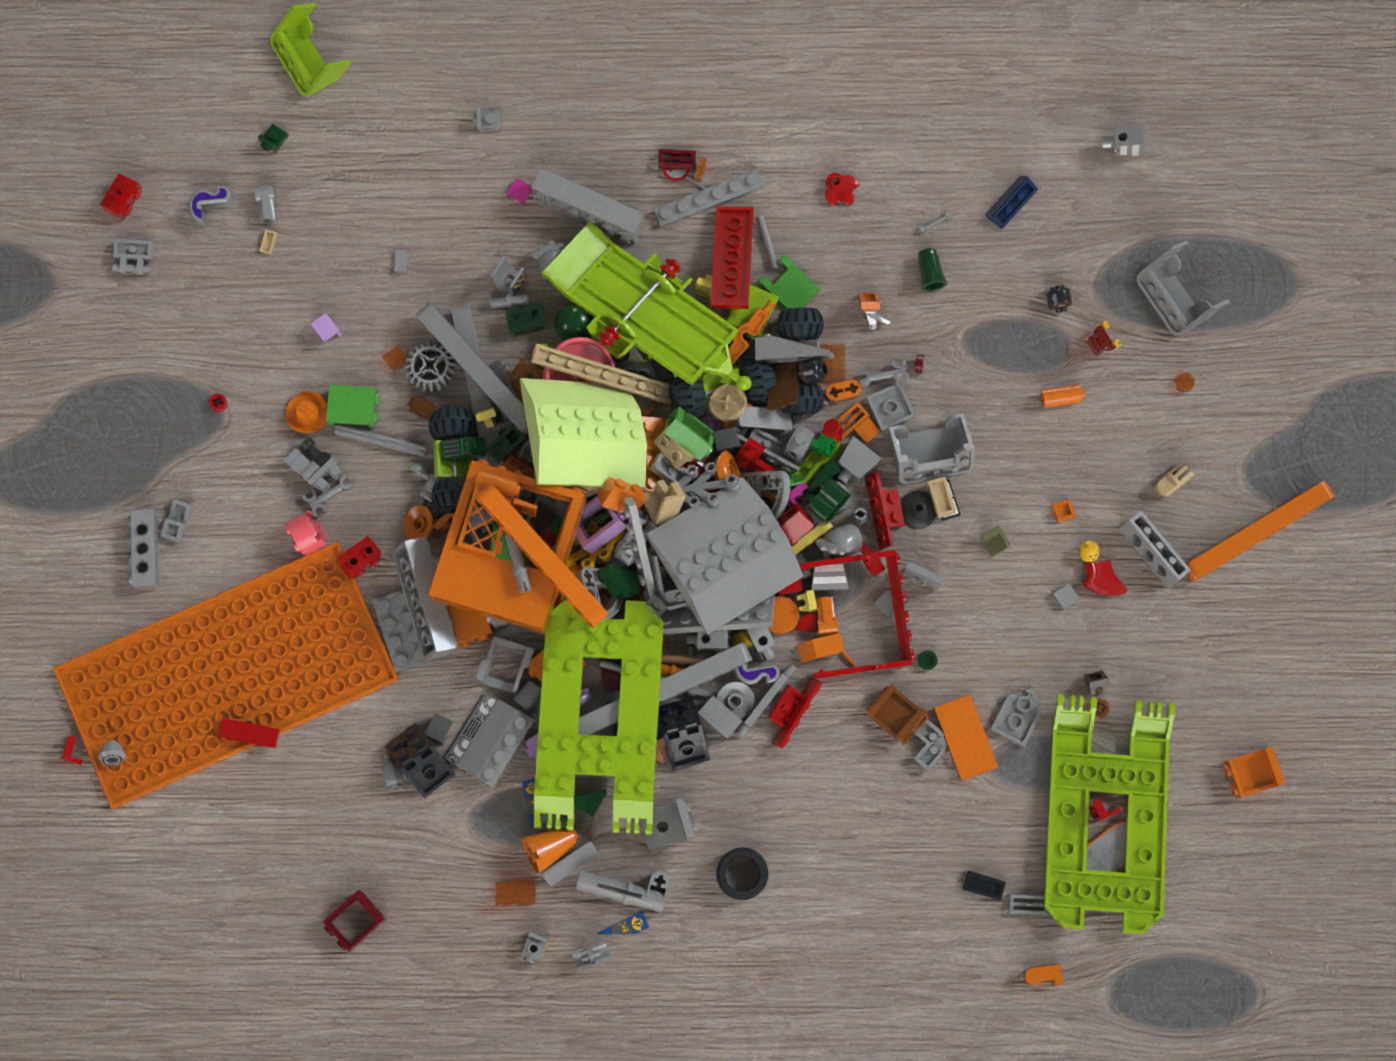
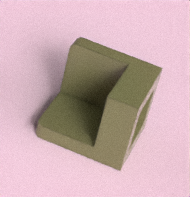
[980,525,1010,557]

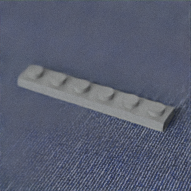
[654,169,764,228]
[622,497,657,603]

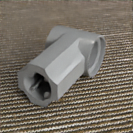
[254,185,276,224]

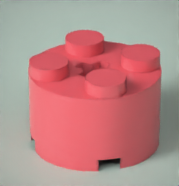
[284,510,327,555]

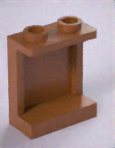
[867,684,929,746]

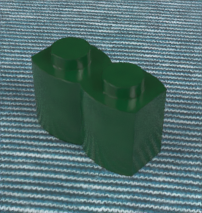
[807,479,851,524]

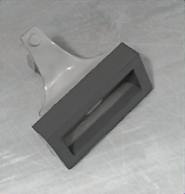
[615,346,656,380]

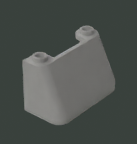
[889,413,974,484]

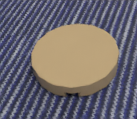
[709,384,747,422]

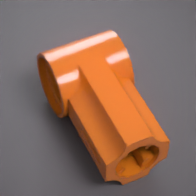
[816,597,838,636]

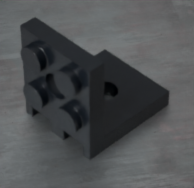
[658,697,710,770]
[385,722,455,798]

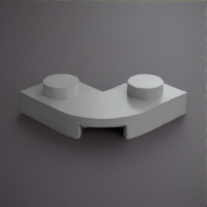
[914,719,946,772]

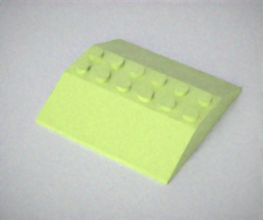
[520,378,647,487]

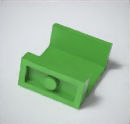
[326,385,380,429]

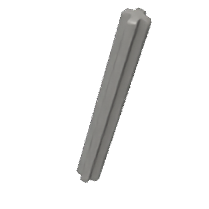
[334,424,427,457]

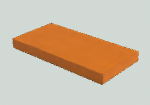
[933,695,998,781]

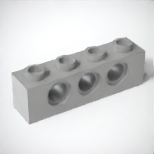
[128,509,159,589]
[1119,511,1191,588]

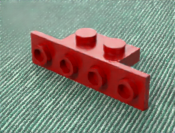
[865,471,905,550]
[767,678,822,749]

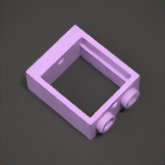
[576,496,627,554]

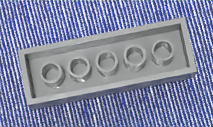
[531,168,644,244]
[392,537,458,661]

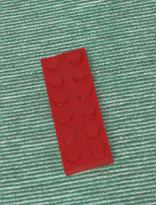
[711,206,754,309]

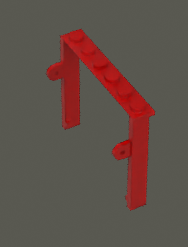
[799,549,915,679]

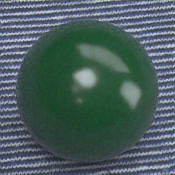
[554,303,594,341]

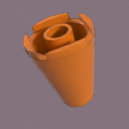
[521,828,579,873]

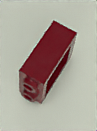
[323,890,387,952]

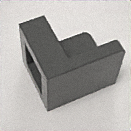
[713,427,740,452]
[425,713,452,744]

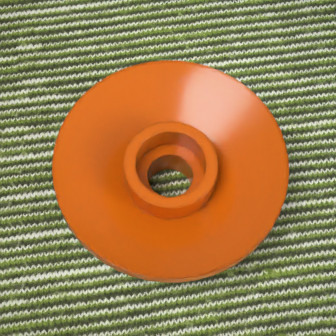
[403,505,434,540]

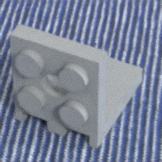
[640,798,697,852]

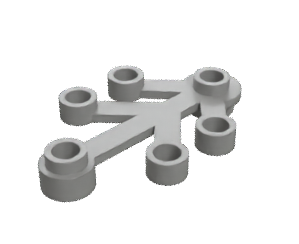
[668,462,741,509]

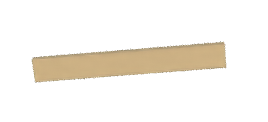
[530,343,671,405]

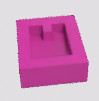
[786,482,808,510]

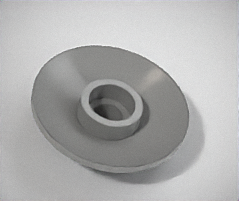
[716,681,755,719]

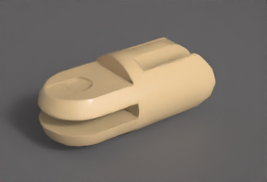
[1155,461,1195,497]

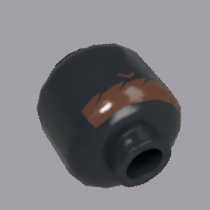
[1046,285,1072,313]
[798,358,828,384]

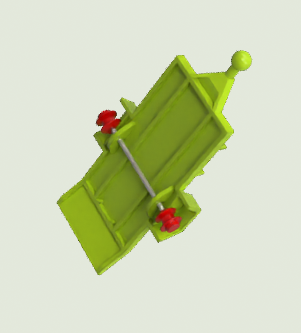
[541,222,752,391]

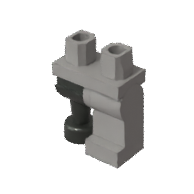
[284,437,343,493]

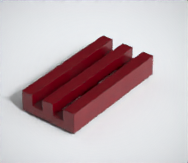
[658,149,696,170]

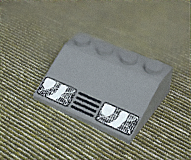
[445,692,536,789]

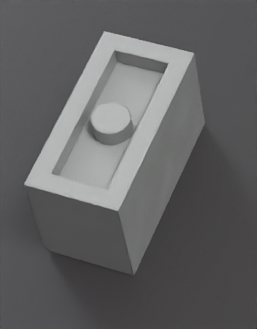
[698,696,742,740]

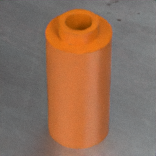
[1040,384,1085,408]

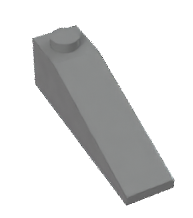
[755,334,834,363]

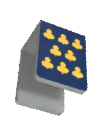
[491,256,527,296]

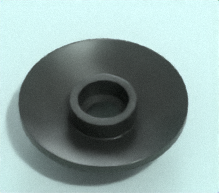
[900,491,936,529]

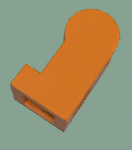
[1023,964,1063,985]

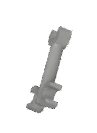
[859,359,910,387]
[302,475,354,518]

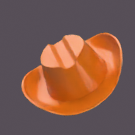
[285,391,327,433]
[713,450,741,481]

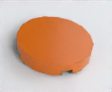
[768,596,800,635]

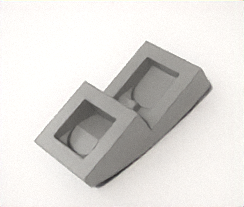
[161,499,193,542]

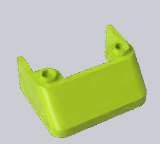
[270,2,352,96]

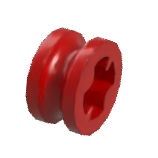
[209,394,228,412]

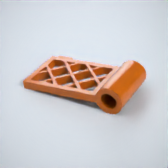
[457,470,521,557]

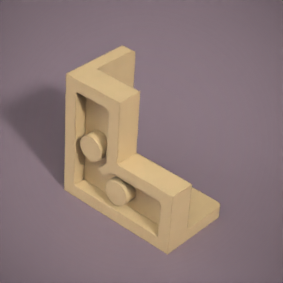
[643,480,686,525]

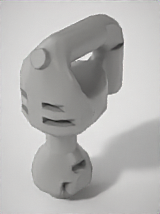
[410,463,440,503]

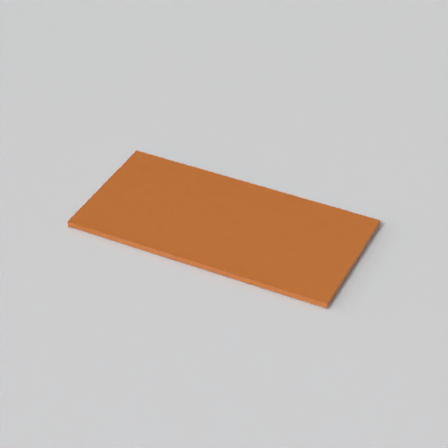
[53,541,400,810]

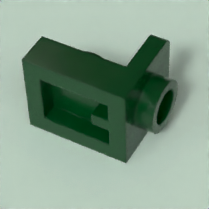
[258,123,289,153]

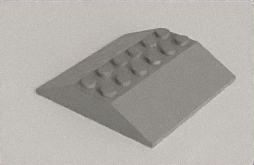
[645,477,803,635]

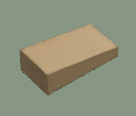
[259,229,278,255]

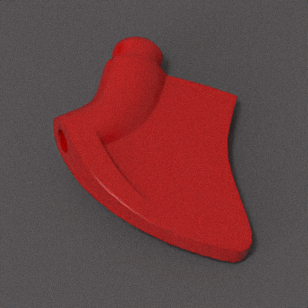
[1082,561,1127,596]

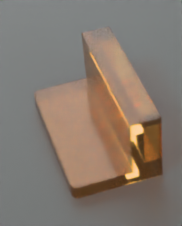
[495,879,537,906]

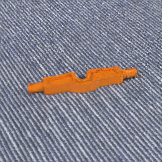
[729,300,775,364]

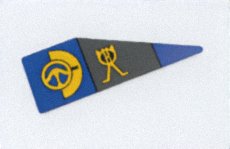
[522,779,535,828]
[598,912,649,934]

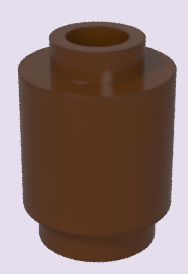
[407,394,437,421]

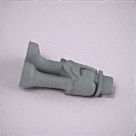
[610,510,662,569]

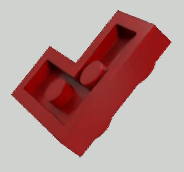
[734,437,774,483]

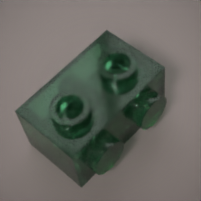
[505,302,548,338]

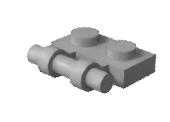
[112,239,154,275]

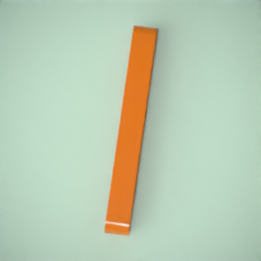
[1186,480,1335,583]
[475,483,608,628]

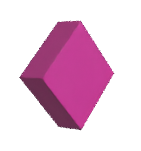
[507,178,532,205]

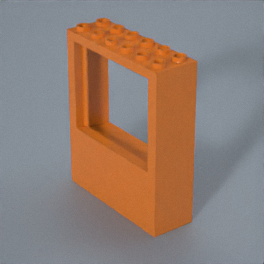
[428,459,587,634]

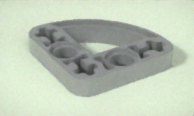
[741,471,790,520]
[575,567,623,623]

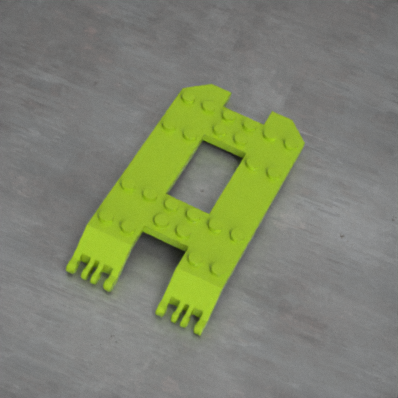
[534,599,664,835]
[1044,693,1175,935]

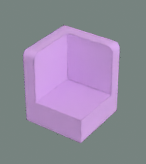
[311,313,342,342]

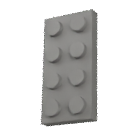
[372,590,433,673]

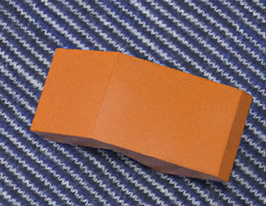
[797,633,845,663]

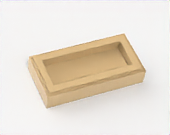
[926,476,957,518]

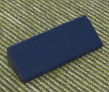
[985,175,1038,229]

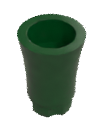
[918,248,947,291]

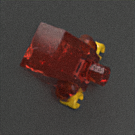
[1086,321,1122,356]

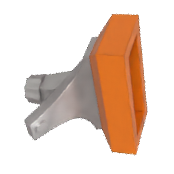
[858,292,891,330]

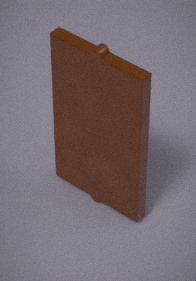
[768,361,798,411]

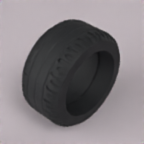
[716,847,768,900]

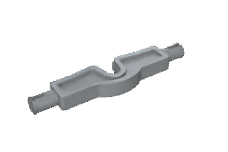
[736,664,796,738]

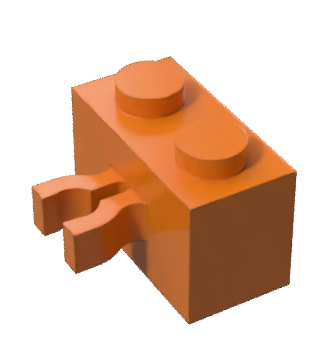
[597,477,646,513]

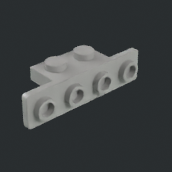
[737,427,800,474]

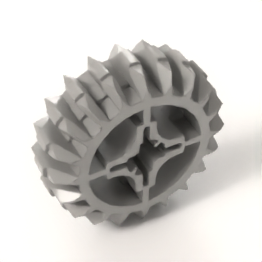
[405,341,457,393]

